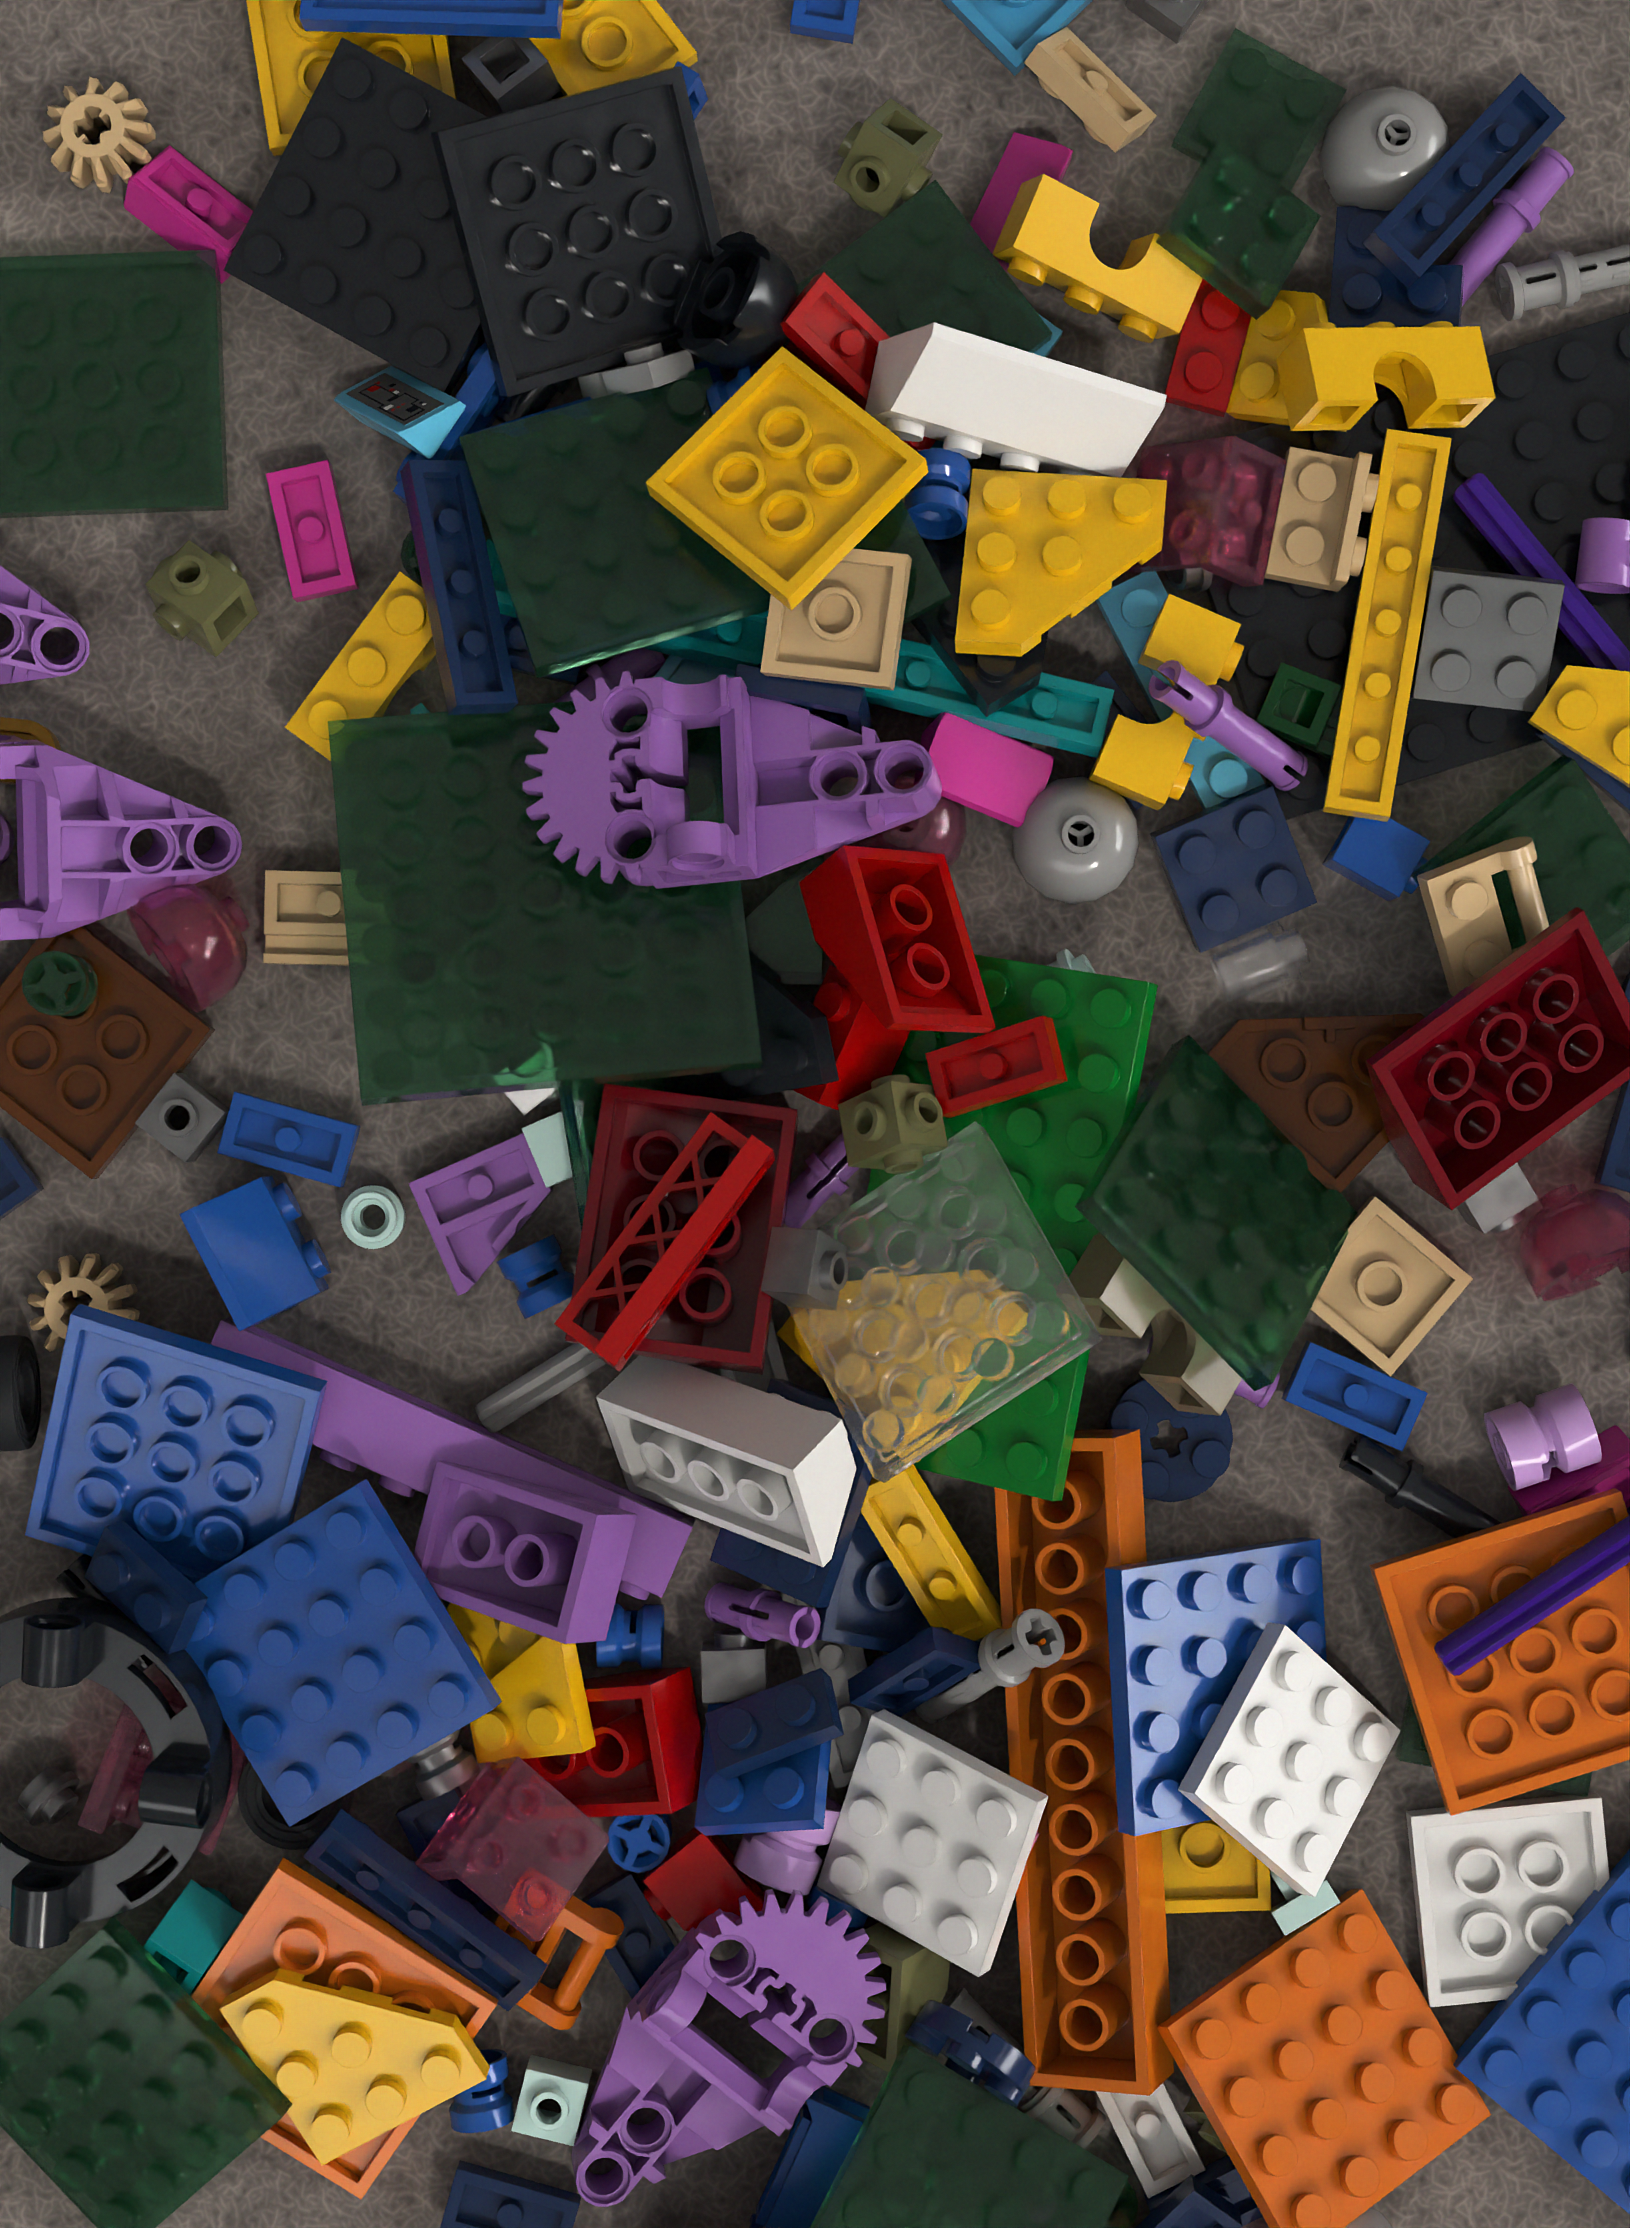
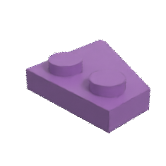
[408,1133,553,1296]

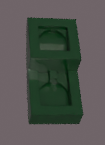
[1256,662,1342,759]

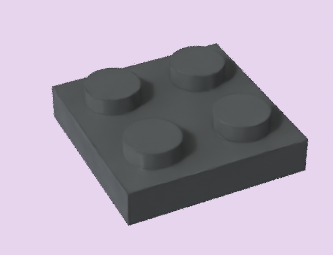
[1410,566,1565,712]

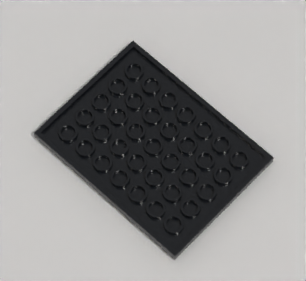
[1166,312,1630,821]

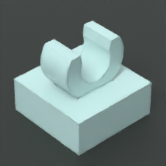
[1270,1871,1341,1936]

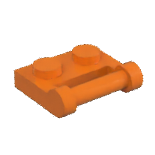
[495,1867,625,2030]

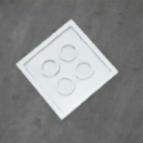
[1178,1622,1401,1897]
[817,1709,1049,1977]
[1406,1792,1610,2007]

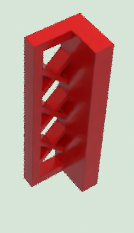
[554,1112,775,1372]

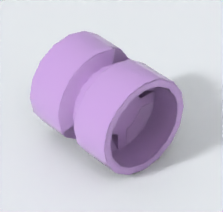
[1484,1383,1602,1491]
[733,1796,842,1896]

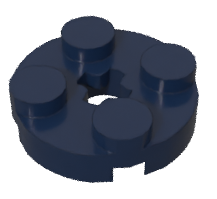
[1105,1378,1233,1502]
[905,2000,1036,2107]

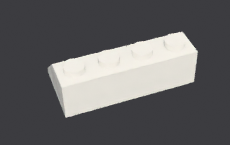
[865,322,1167,477]
[596,1355,857,1567]

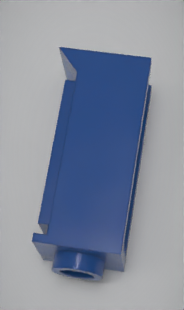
[749,2086,871,2228]

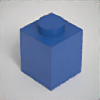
[1322,816,1430,901]

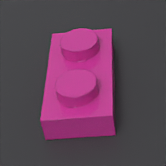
[266,460,359,603]

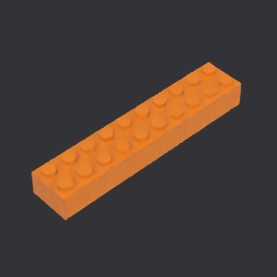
[994,1429,1174,2096]

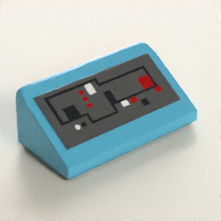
[334,366,466,460]

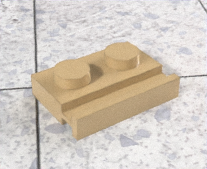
[263,870,396,967]

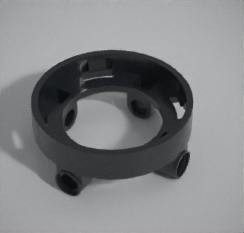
[0,1597,232,1949]

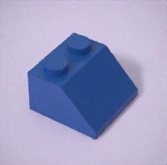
[179,1176,331,1331]

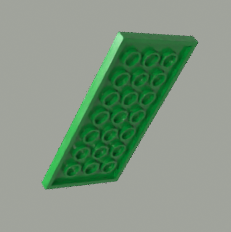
[829,954,1158,1501]

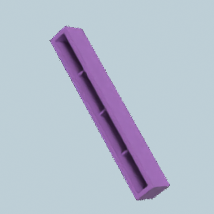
[211,1317,695,1600]

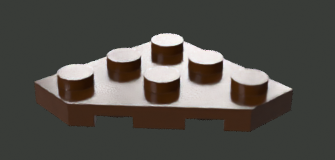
[1193,1013,1425,1197]

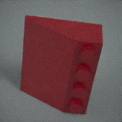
[1366,906,1630,1211]
[565,1083,799,1375]

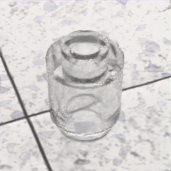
[1209,921,1310,1003]

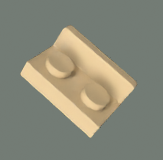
[1262,447,1379,592]

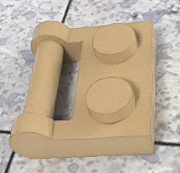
[1417,836,1549,996]

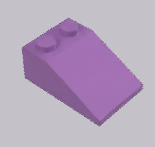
[413,1461,637,1644]

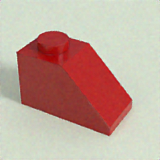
[643,1827,765,1931]

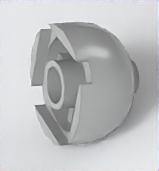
[1319,85,1451,211]
[1011,776,1139,904]

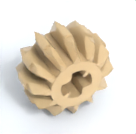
[43,76,156,194]
[27,1253,140,1352]

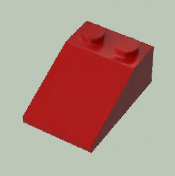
[799,845,996,1033]
[502,1667,703,1821]

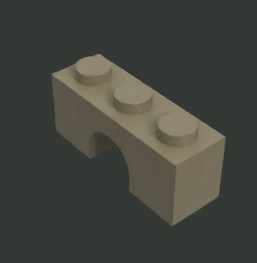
[1058,1230,1257,1416]

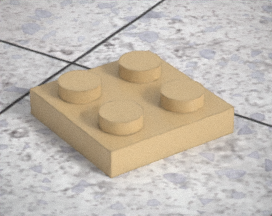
[760,548,912,691]
[1296,1196,1473,1377]

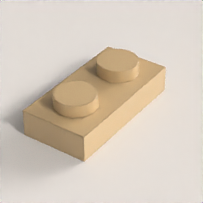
[1024,26,1157,152]

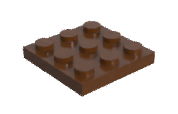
[0,926,215,1179]

